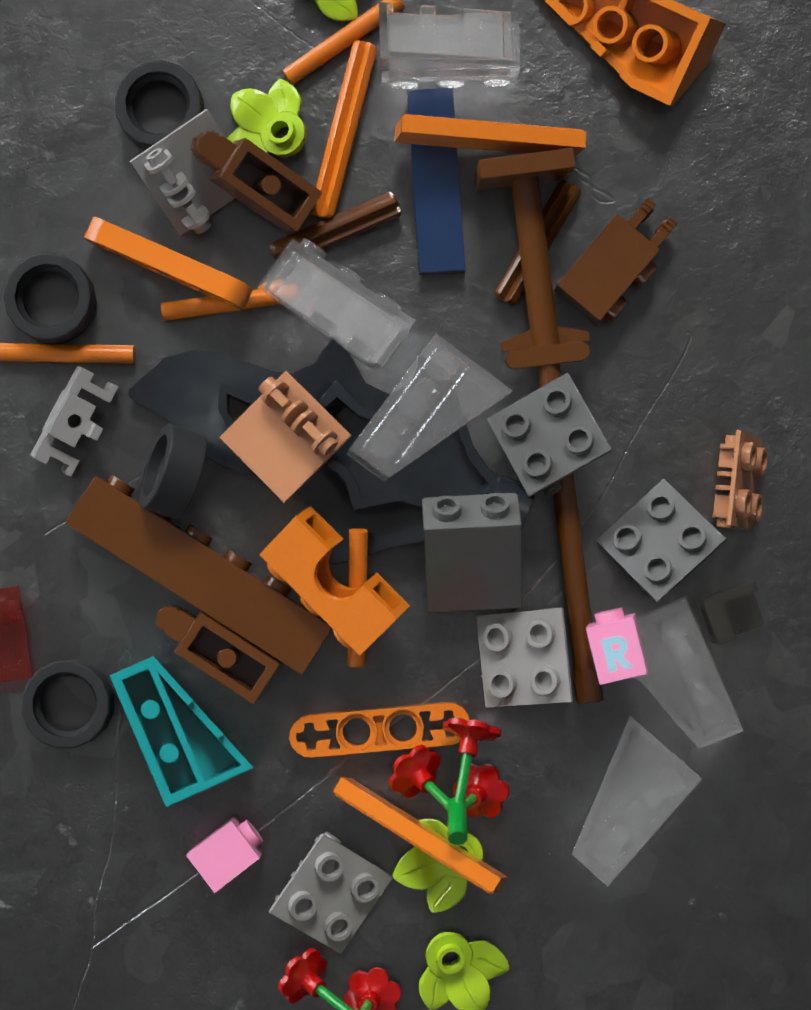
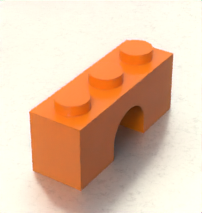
[259,506,410,656]

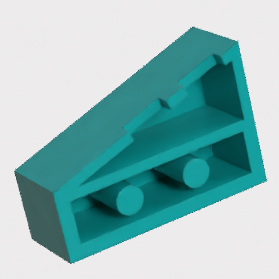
[109,656,254,807]

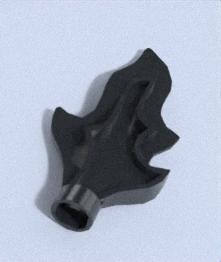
[129,339,535,564]

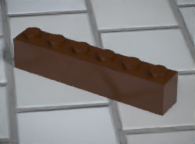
[65,474,333,675]

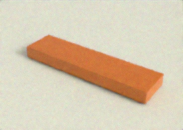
[394,114,586,158]
[333,777,508,894]

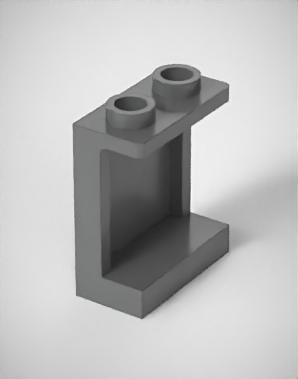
[422,493,521,613]

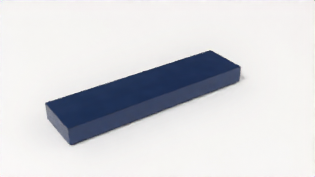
[407,87,466,275]

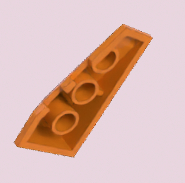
[544,0,726,107]

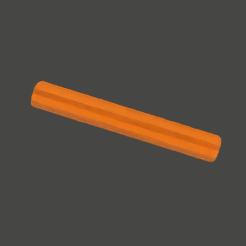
[311,40,377,219]

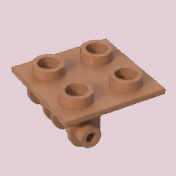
[220,371,352,503]
[712,430,768,532]

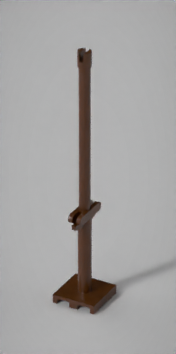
[474,148,604,704]

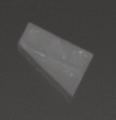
[379,2,520,89]
[257,238,416,368]
[346,333,513,482]
[635,595,743,749]
[572,715,702,887]

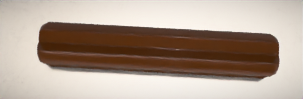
[494,180,581,306]
[270,192,401,267]

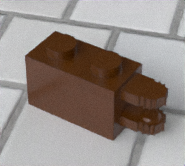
[190,130,323,233]
[554,198,678,327]
[155,605,282,704]

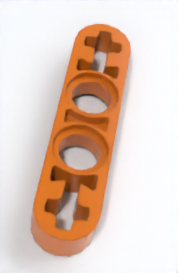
[84,217,253,310]
[289,702,470,758]

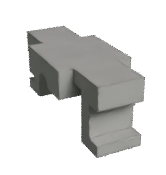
[30,365,118,477]

